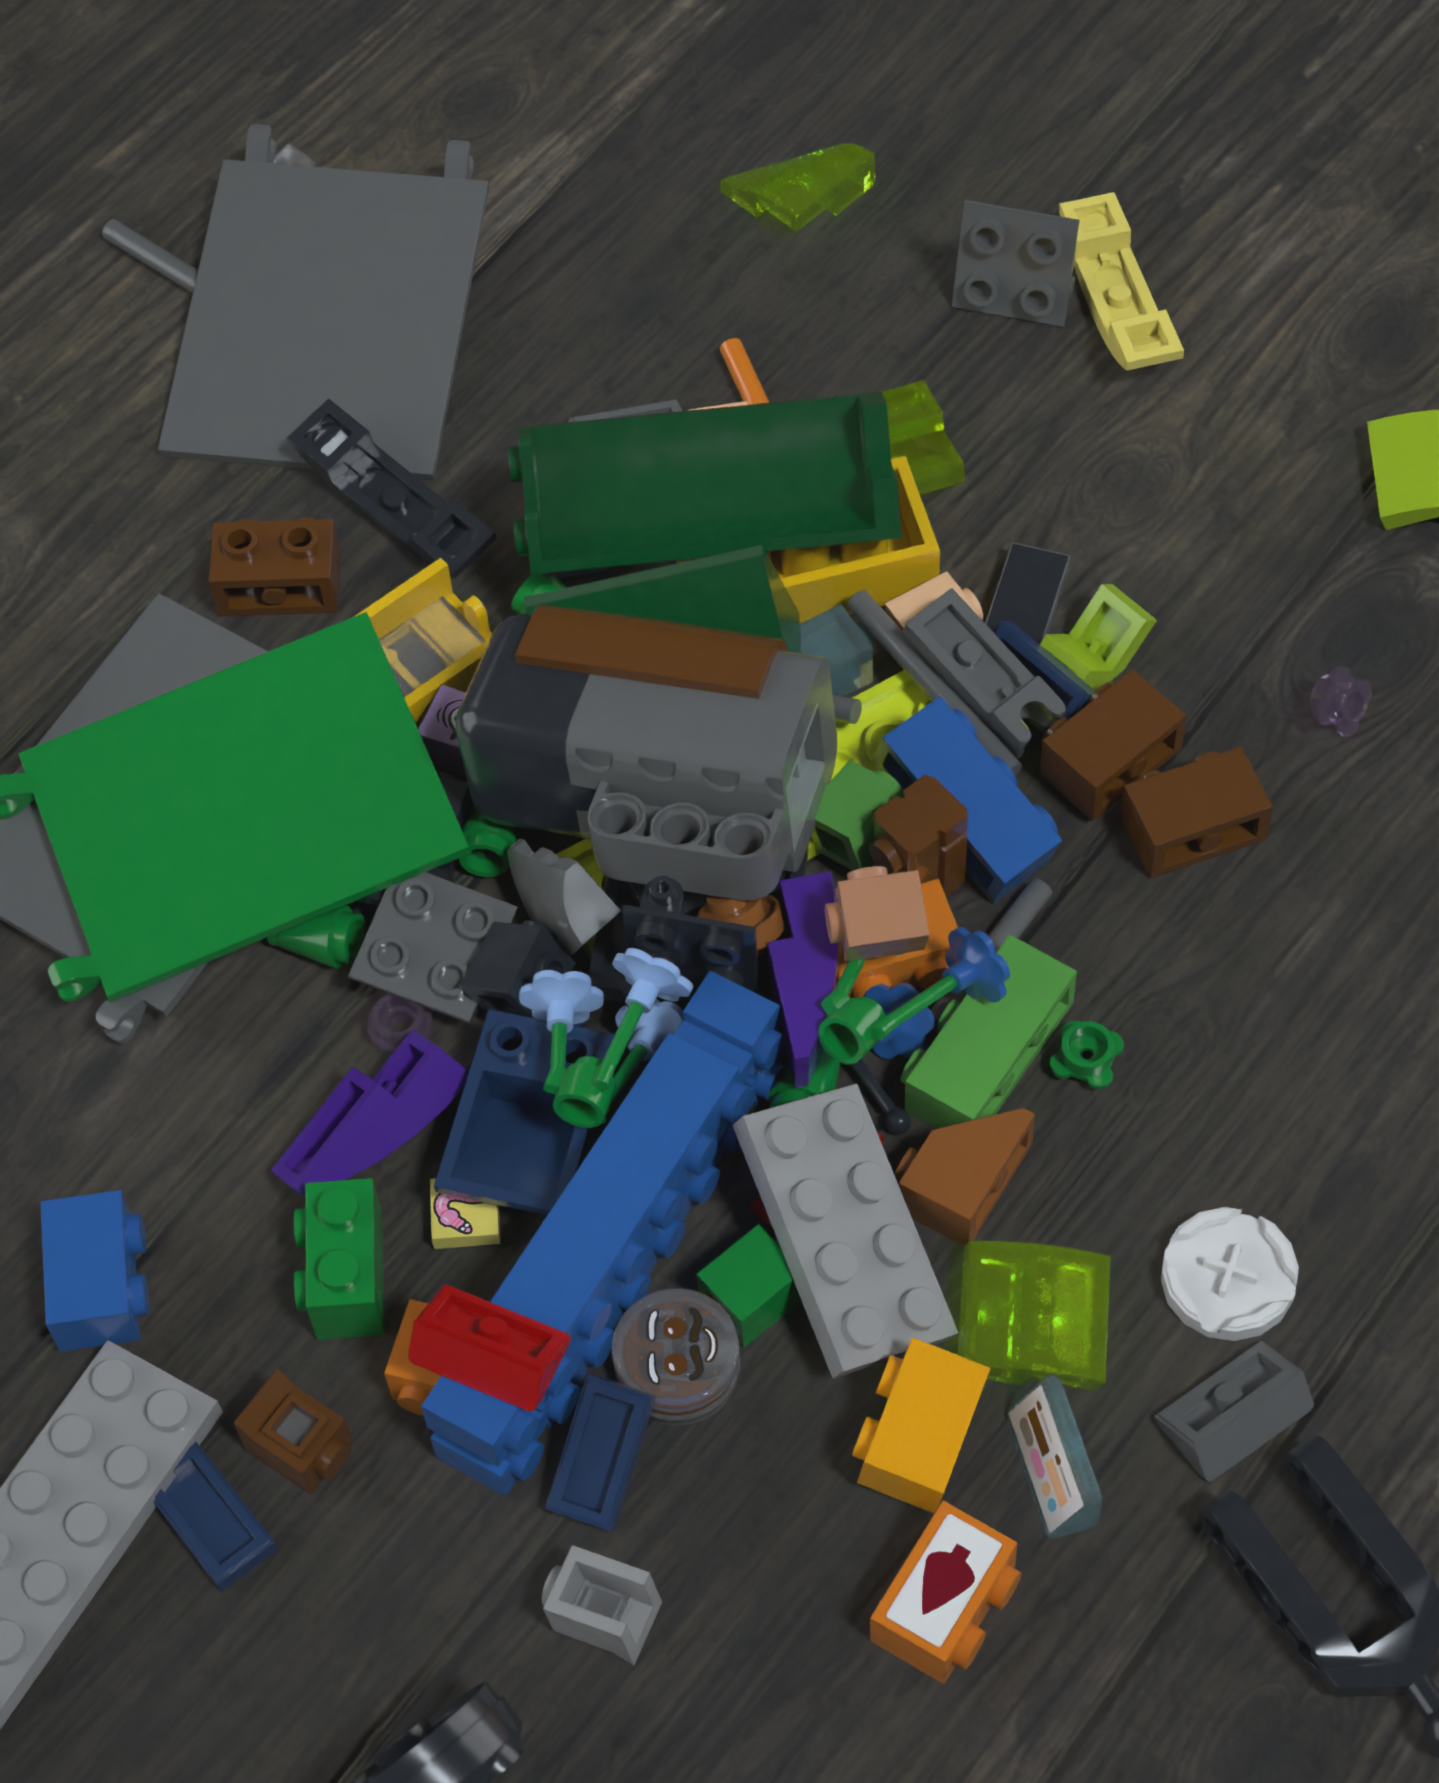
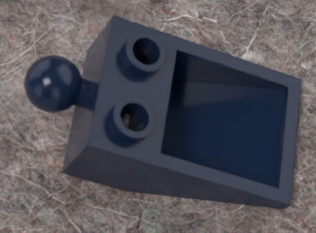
[434,1009,622,1215]

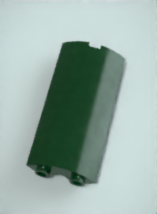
[508,392,902,574]

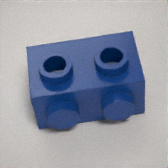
[40,1190,150,1352]

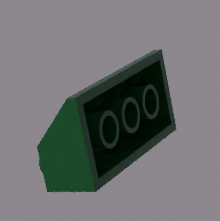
[524,545,802,654]

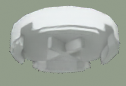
[1161,1207,1299,1341]

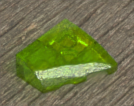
[720,143,875,232]

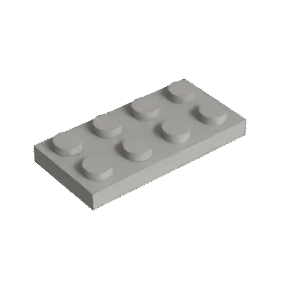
[732,1084,959,1379]

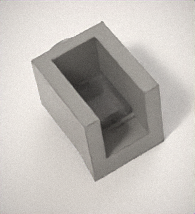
[542,1545,662,1666]

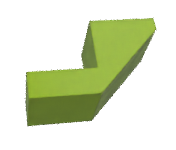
[1040,584,1157,691]

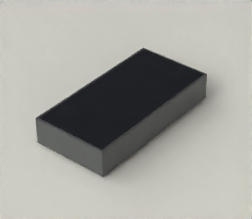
[985,542,1071,644]

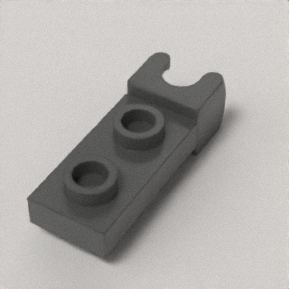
[902,588,1066,759]

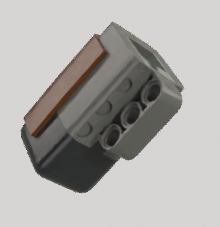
[455,605,837,900]

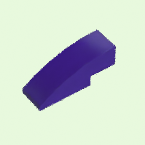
[767,871,839,1089]
[270,1030,469,1197]

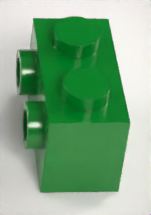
[294,1178,385,1340]

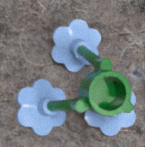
[519,948,693,1128]

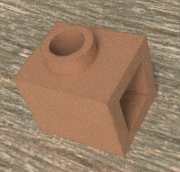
[825,866,929,961]

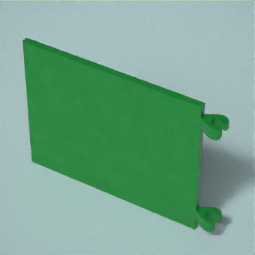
[0,612,471,1002]

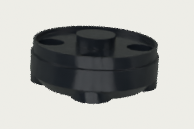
[351,1681,524,1783]

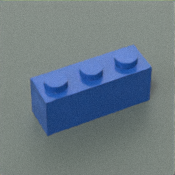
[872,696,1062,904]

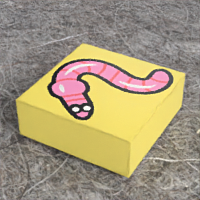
[430,1178,501,1249]

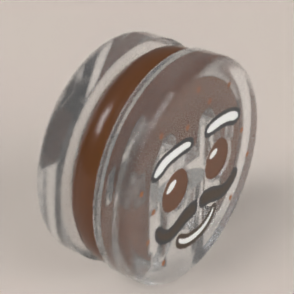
[612,1288,741,1426]

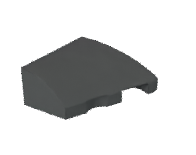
[507,838,621,957]

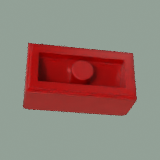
[408,1284,571,1411]

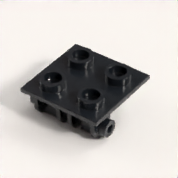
[623,876,759,994]

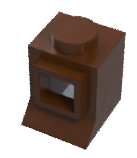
[234,1369,353,1495]

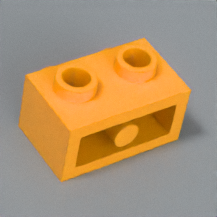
[852,1337,990,1514]

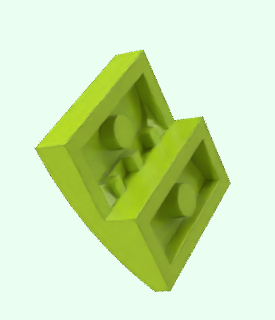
[1367,410,1439,530]

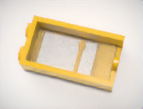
[355,558,492,729]

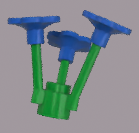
[818,927,1010,1065]

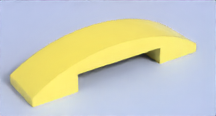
[1059,192,1184,371]

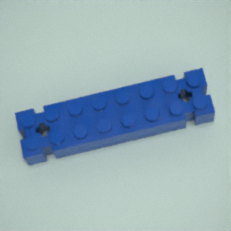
[421,971,787,1497]

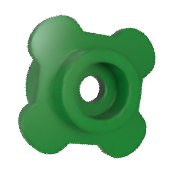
[1050,1021,1124,1089]

